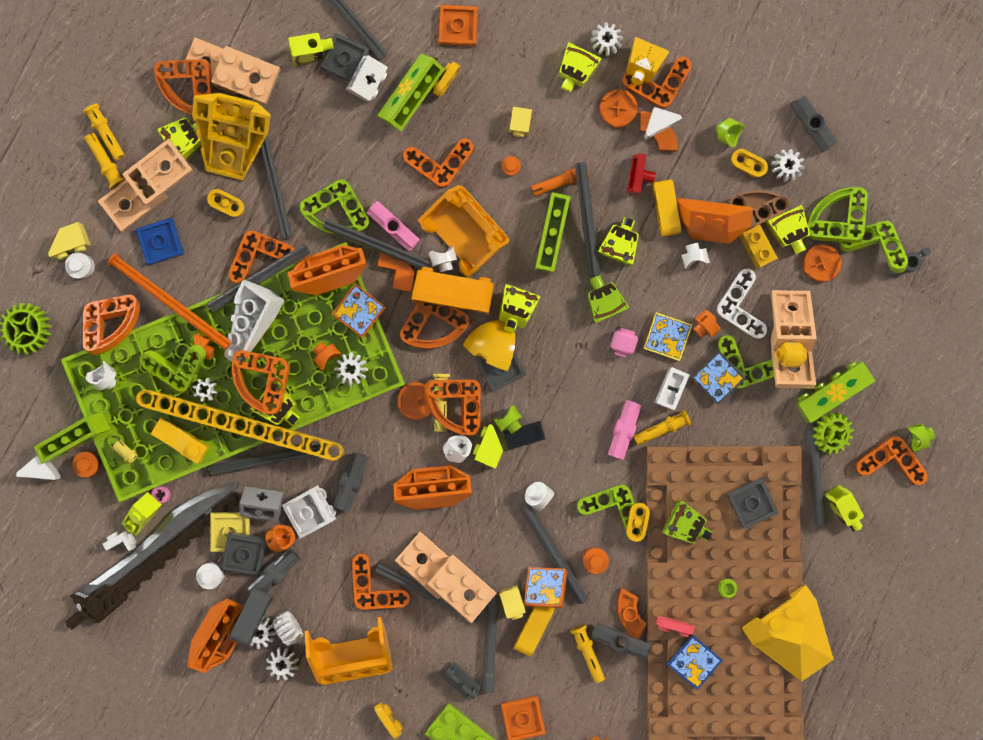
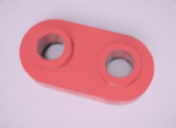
[656,616,695,637]

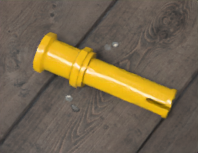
[83,103,125,161]
[84,133,125,189]
[633,409,692,446]
[570,624,605,683]

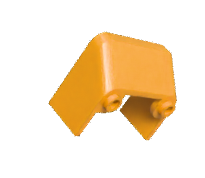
[411,267,494,316]
[305,617,393,685]

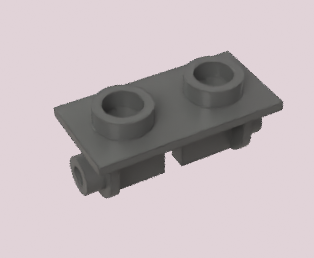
[441,662,482,702]

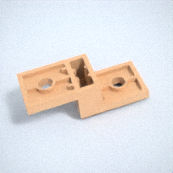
[180,37,280,104]
[98,139,194,232]
[770,290,817,389]
[395,532,496,623]

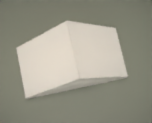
[644,107,682,140]
[16,455,61,480]

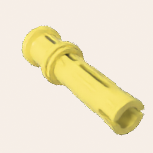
[433,373,450,432]

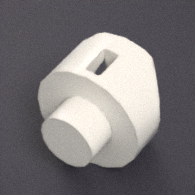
[681,243,710,269]
[429,246,457,273]
[65,253,95,279]
[86,361,117,391]
[443,435,472,463]
[525,482,554,511]
[196,562,225,589]

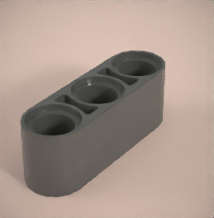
[229,587,273,647]

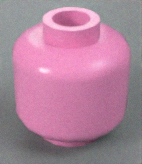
[611,328,638,357]

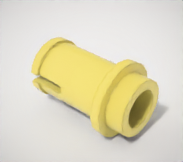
[112,440,138,464]

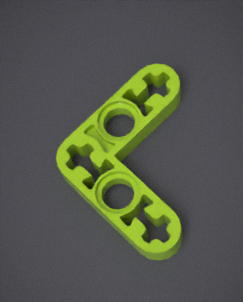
[839,221,908,273]
[717,335,774,389]
[140,344,206,392]
[577,484,639,535]

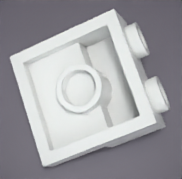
[282,485,336,539]

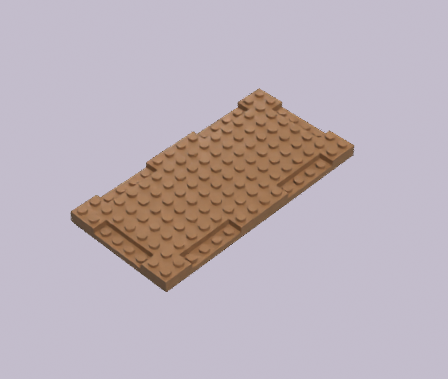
[646,446,804,740]

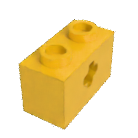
[739,224,778,269]

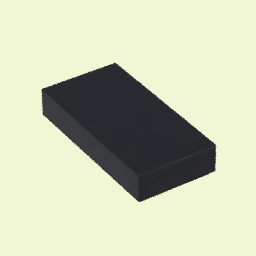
[504,421,545,450]

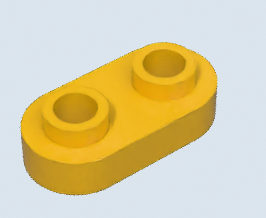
[432,62,461,98]
[731,149,768,178]
[207,189,245,217]
[626,503,650,542]
[374,702,403,739]

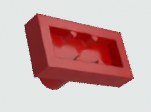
[627,153,656,194]

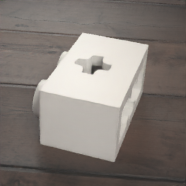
[346,55,388,101]

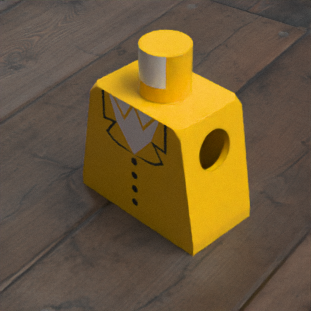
[626,37,669,85]

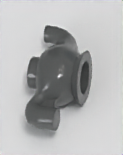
[888,248,931,278]

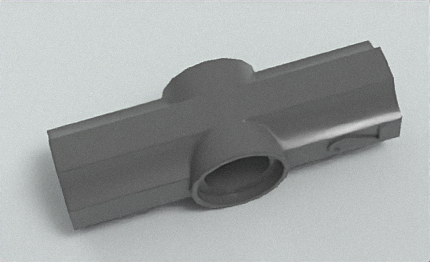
[790,95,838,152]
[333,452,369,512]
[247,548,301,594]
[592,623,652,661]

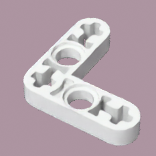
[716,269,767,339]

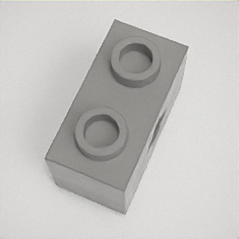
[239,486,283,522]

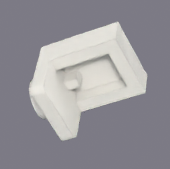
[103,531,136,551]

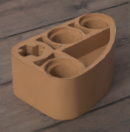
[727,190,790,231]

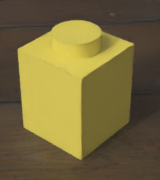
[509,107,532,138]

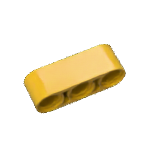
[652,179,681,237]
[513,607,555,657]

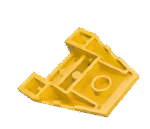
[192,93,271,180]
[741,584,834,682]

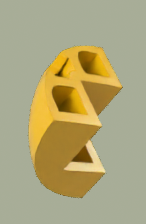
[463,320,515,371]

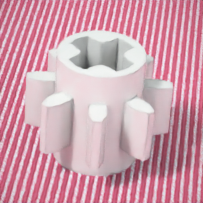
[193,378,218,401]

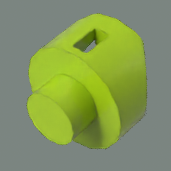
[716,118,745,147]
[493,405,522,434]
[907,423,935,452]

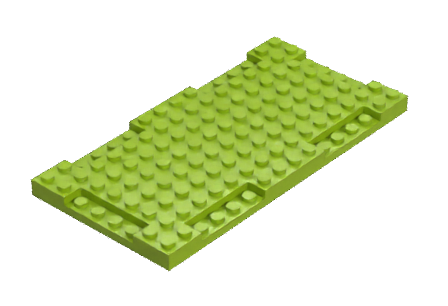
[61,242,406,502]

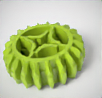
[0,303,52,355]

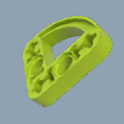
[300,179,370,236]
[808,187,868,243]

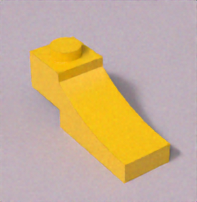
[151,417,211,464]

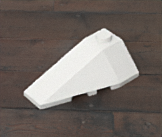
[225,280,284,365]

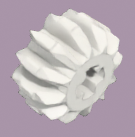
[590,22,623,56]
[771,149,805,182]
[334,353,368,386]
[273,611,303,646]
[249,618,277,649]
[266,647,299,681]

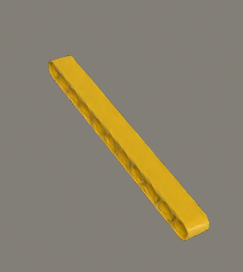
[136,390,344,460]

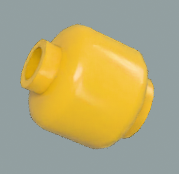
[776,342,807,367]

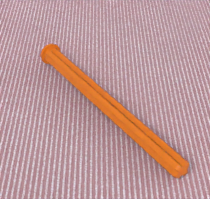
[108,253,232,350]

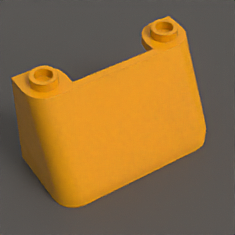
[417,185,509,278]

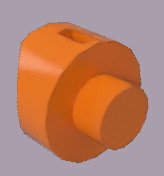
[693,309,721,338]
[192,333,215,360]
[313,342,342,371]
[72,451,100,477]
[265,525,295,552]
[582,547,609,574]

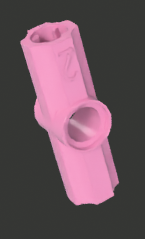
[367,201,420,252]
[608,400,642,460]

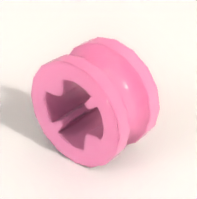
[151,486,170,504]

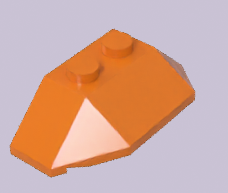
[676,198,753,244]
[288,245,367,295]
[393,465,472,510]
[187,598,244,673]

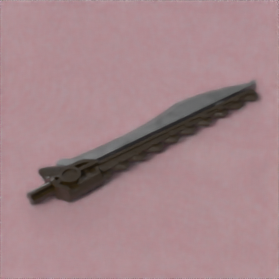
[65,482,240,630]

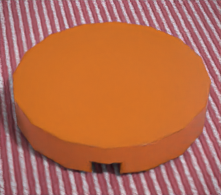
[599,89,638,128]
[802,244,842,282]
[397,382,432,420]

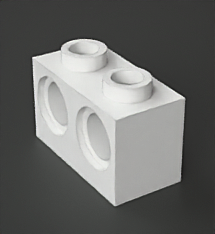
[654,367,689,410]

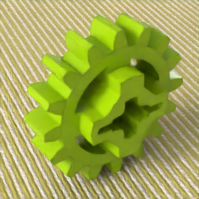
[812,412,854,454]

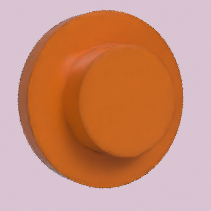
[502,156,521,176]

